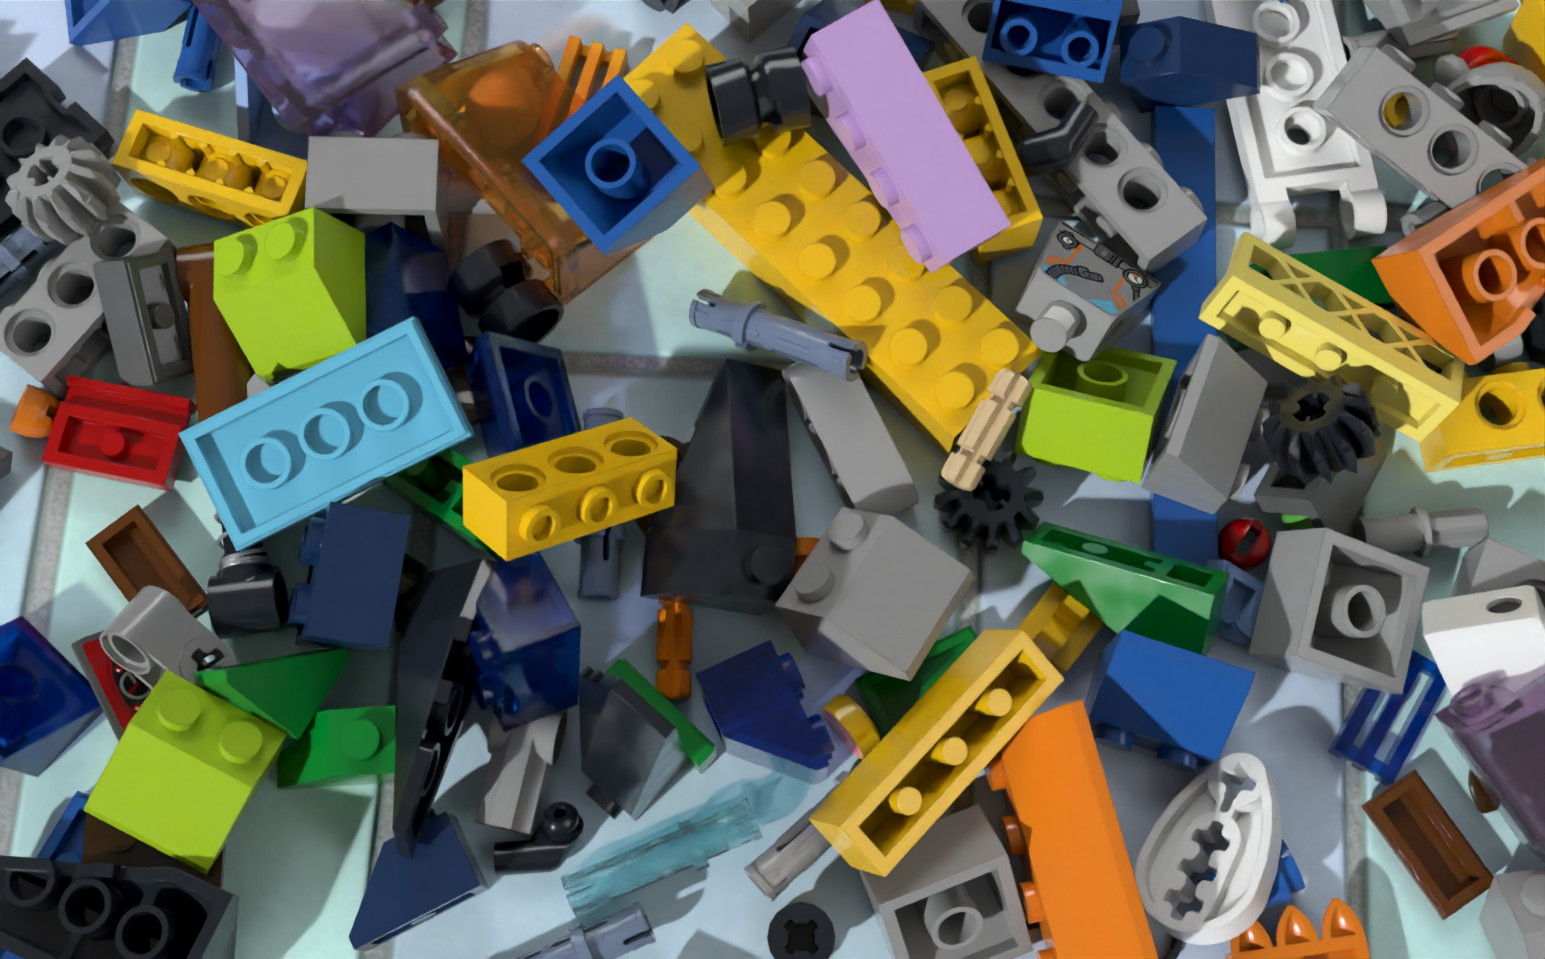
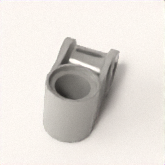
[99,585,238,690]

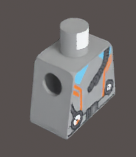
[1013,220,1161,362]

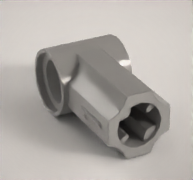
[475,695,567,836]

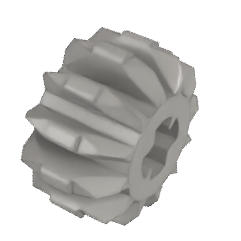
[5,134,121,245]

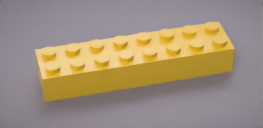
[623,23,1043,459]

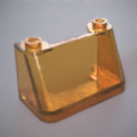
[395,39,656,307]

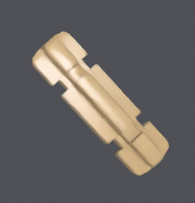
[941,369,1032,491]

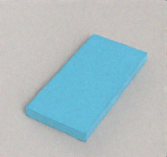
[178,316,476,551]

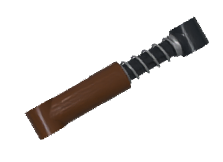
[176,242,289,640]

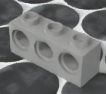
[0,201,177,401]

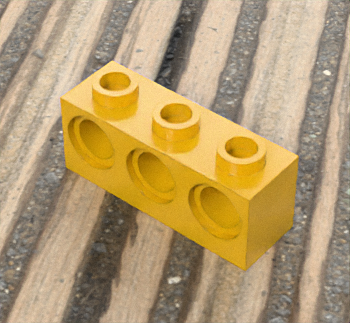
[922,56,1043,266]
[112,109,307,229]
[463,417,677,562]

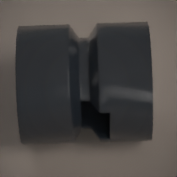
[704,45,811,147]
[447,239,564,358]

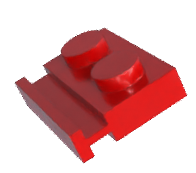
[41,375,197,492]

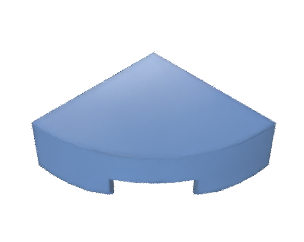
[1206,559,1264,645]

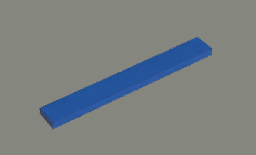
[1150,105,1218,567]

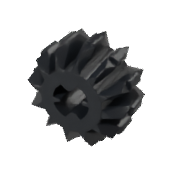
[1262,374,1382,485]
[933,450,1044,555]

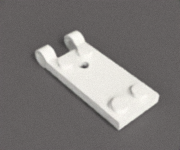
[1203,0,1387,249]

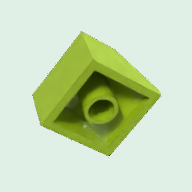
[213,207,367,379]
[1015,346,1177,484]
[84,669,287,875]

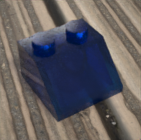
[469,551,581,732]

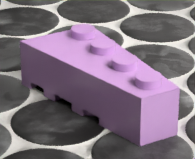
[799,0,1011,274]

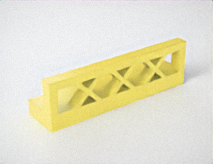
[1198,231,1465,443]

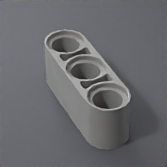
[781,362,919,516]

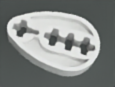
[1135,753,1282,945]

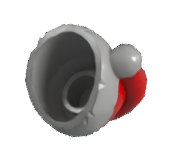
[1432,45,1545,159]

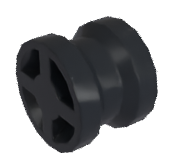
[767,902,836,959]

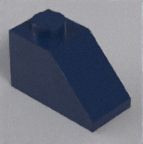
[1120,16,1260,113]
[349,808,490,951]

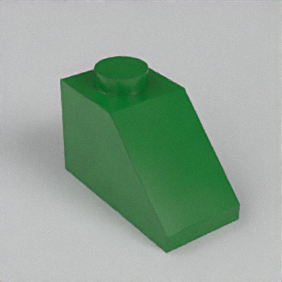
[277,705,397,790]

